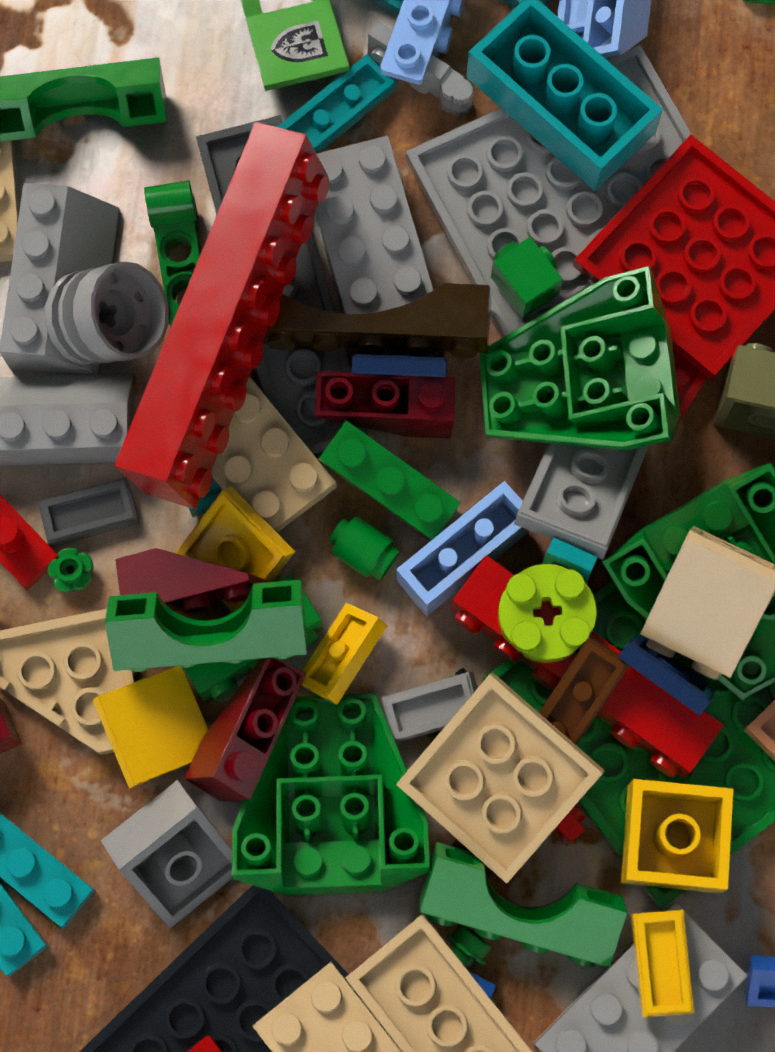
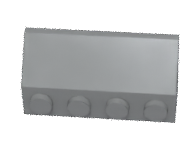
[0,183,120,375]
[0,373,135,466]

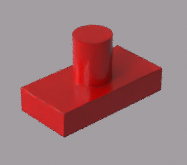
[0,494,58,590]

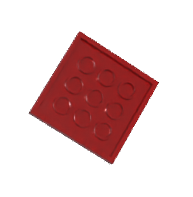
[573,134,775,381]

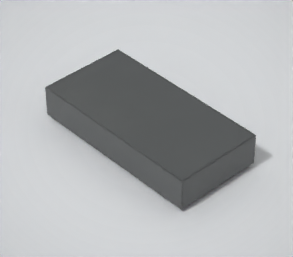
[38,477,139,547]

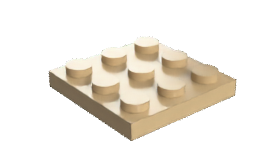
[396,673,605,884]

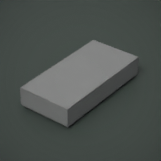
[382,672,478,743]

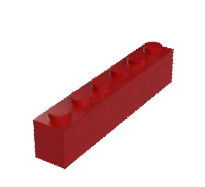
[451,555,724,778]

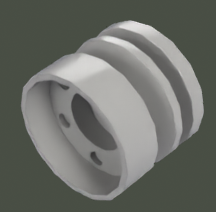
[45,262,169,366]

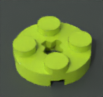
[498,564,596,663]

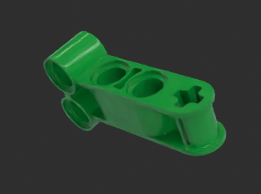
[144,180,201,328]

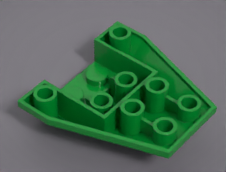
[479,266,680,450]
[602,463,775,700]
[232,693,430,896]

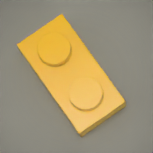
[301,603,387,705]

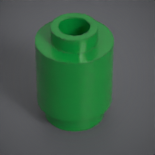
[329,516,401,581]

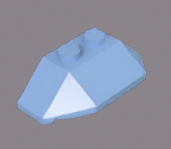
[557,0,651,58]

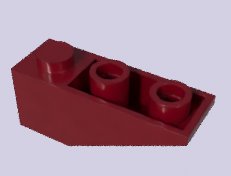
[315,371,455,439]
[115,548,269,613]
[184,657,306,802]

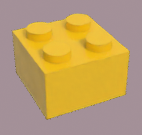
[621,779,733,893]

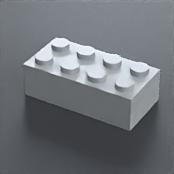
[314,136,433,314]
[531,902,747,1052]

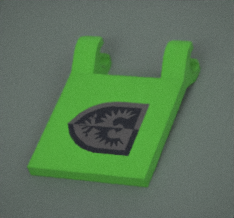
[241,0,350,91]

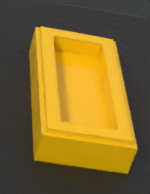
[631,910,694,1017]

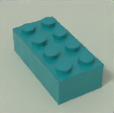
[466,0,663,192]

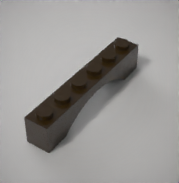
[263,283,491,358]

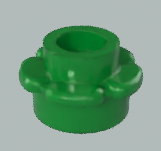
[48,548,94,593]
[446,924,492,969]

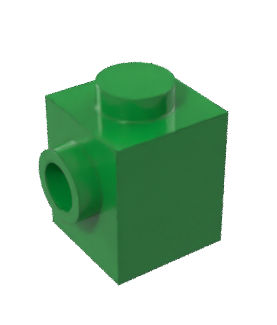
[491,237,563,319]

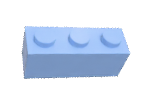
[396,481,530,616]

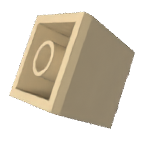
[640,526,775,680]

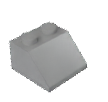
[101,780,232,928]

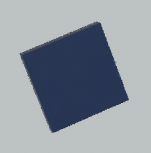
[352,353,446,377]
[618,634,716,716]

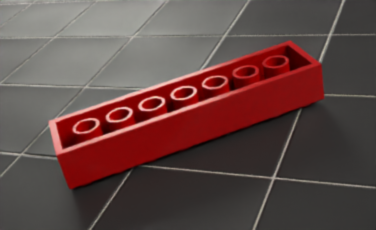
[114,122,329,510]

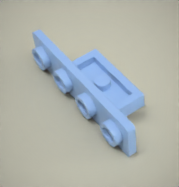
[380,0,465,85]

